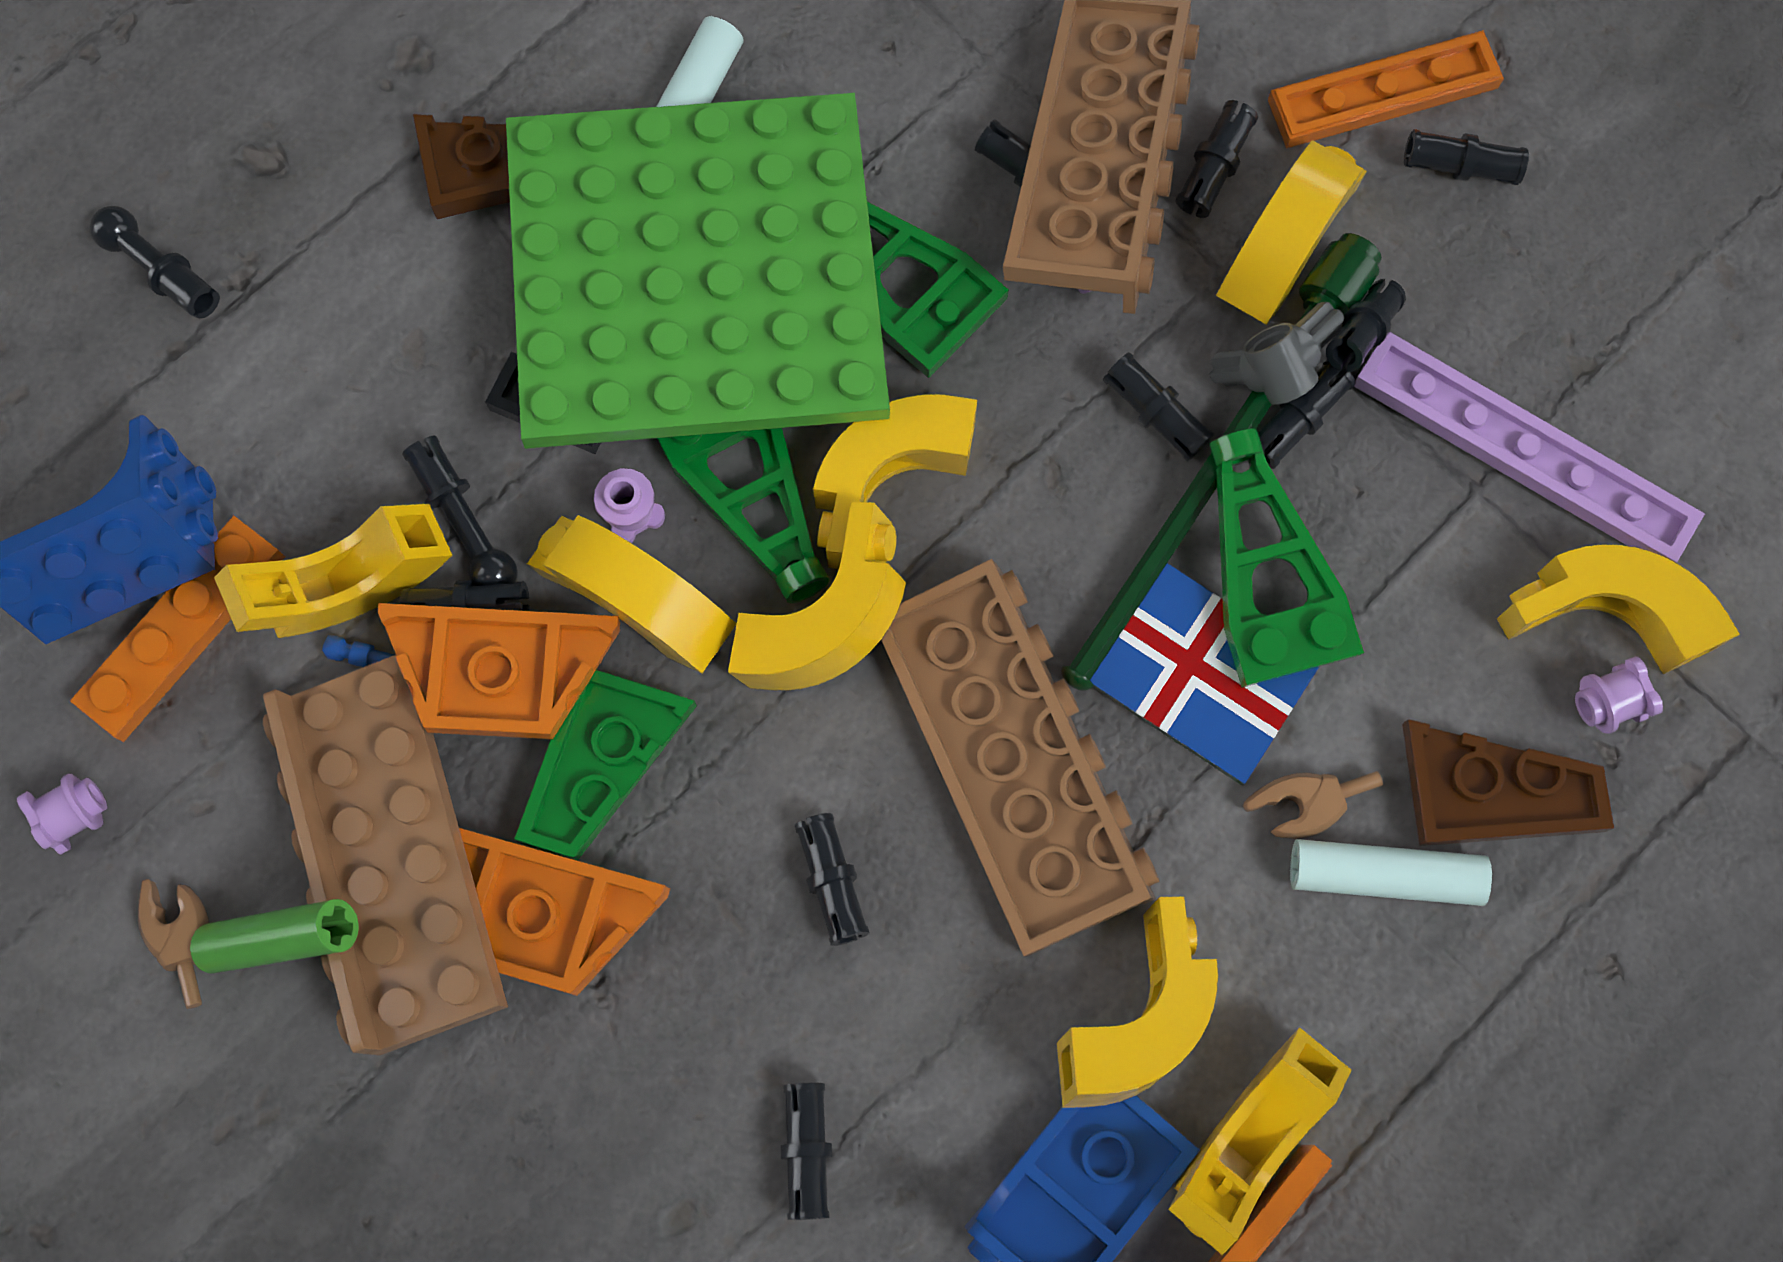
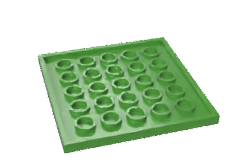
[506,93,890,449]

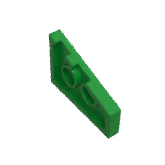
[514,670,697,861]

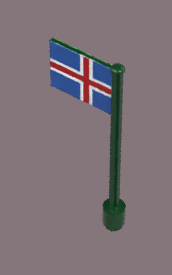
[1061,233,1382,786]

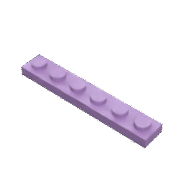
[1354,332,1705,563]

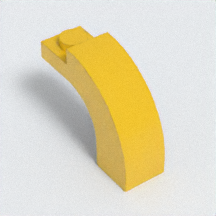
[1216,140,1367,325]
[813,394,977,569]
[728,501,906,690]
[214,504,453,638]
[526,515,737,673]
[1497,545,1740,674]
[1057,897,1218,1108]
[1168,1027,1352,1255]

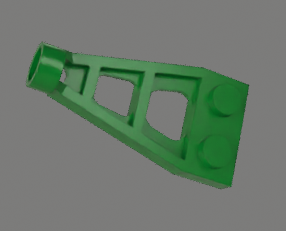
[867,202,1009,378]
[656,428,830,604]
[1210,429,1364,688]

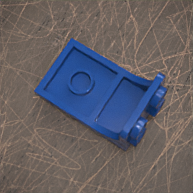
[0,415,218,644]
[964,1096,1200,1262]

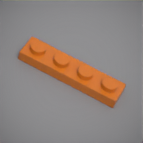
[70,515,286,742]

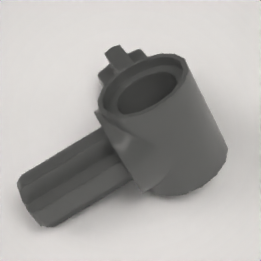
[1209,302,1344,404]

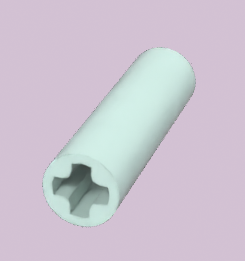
[656,16,744,107]
[1290,839,1492,906]

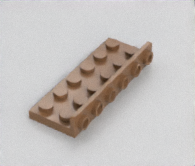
[1003,0,1200,314]
[881,559,1160,957]
[263,655,508,1056]

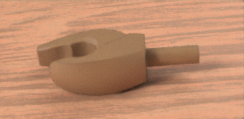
[1243,771,1383,839]
[138,879,209,1009]

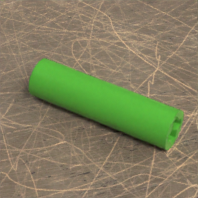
[190,899,359,974]

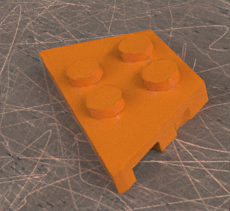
[378,603,621,739]
[459,828,670,996]

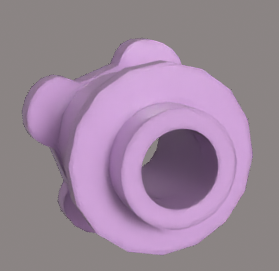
[594,468,665,543]
[1575,656,1663,734]
[17,774,107,855]

